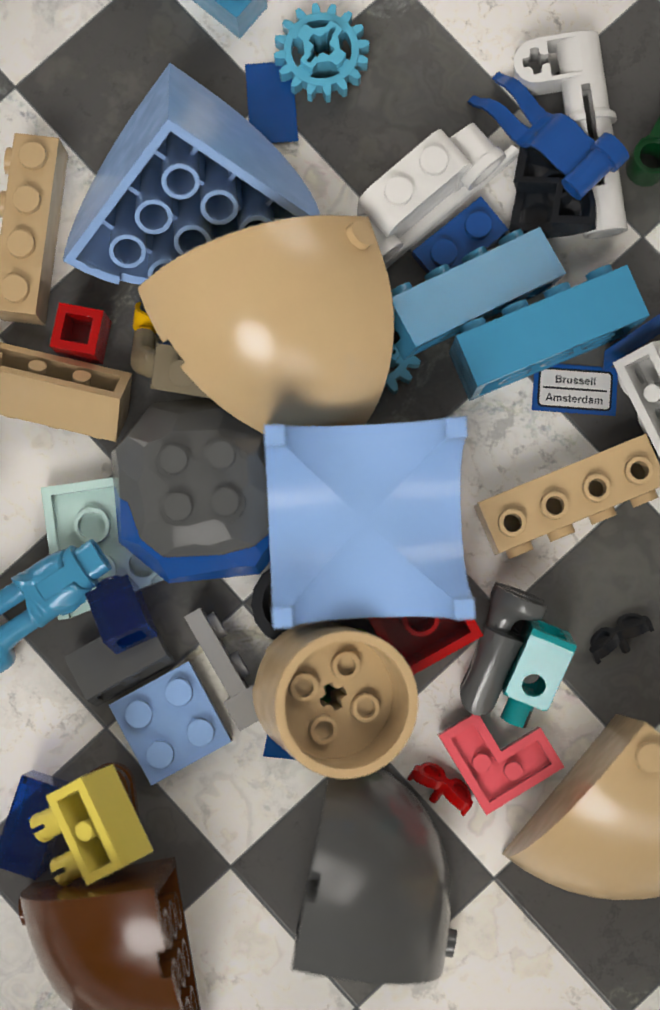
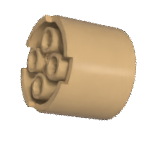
[252,621,418,779]

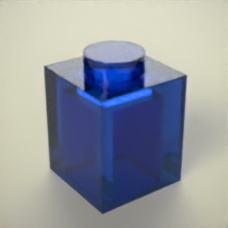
[85,574,158,655]

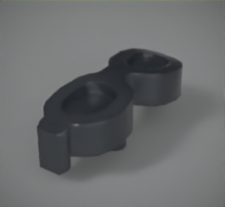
[589,613,655,665]

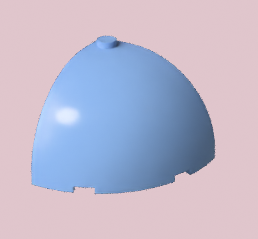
[63,63,320,285]

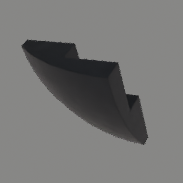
[509,146,597,238]

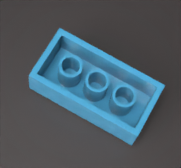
[449,264,650,401]

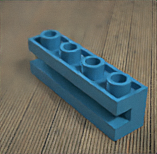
[391,227,566,361]

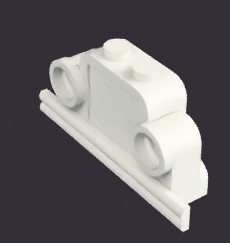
[357,123,519,269]

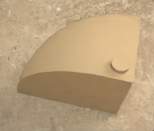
[137,215,394,434]
[502,714,660,900]

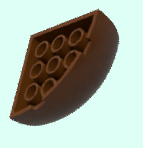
[18,857,201,1010]

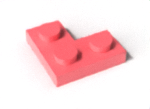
[437,714,564,815]

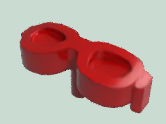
[407,762,473,816]

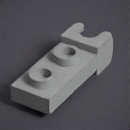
[184,608,259,731]

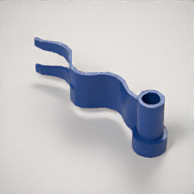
[467,72,629,200]

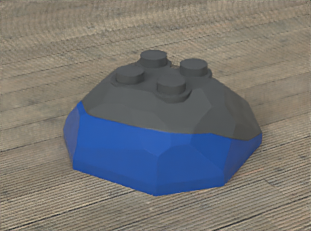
[111,397,270,584]

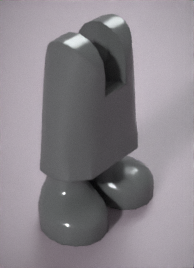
[460,582,548,716]

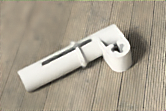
[513,30,628,239]

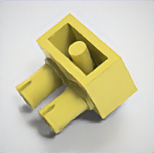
[30,764,154,886]

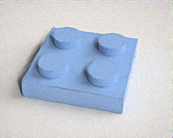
[109,661,233,786]

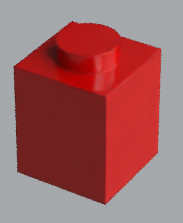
[50,302,112,365]

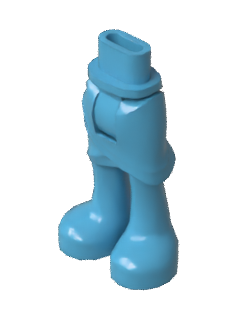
[0,539,112,673]

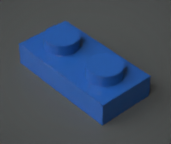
[412,196,509,274]

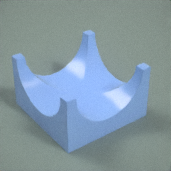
[264,417,475,628]

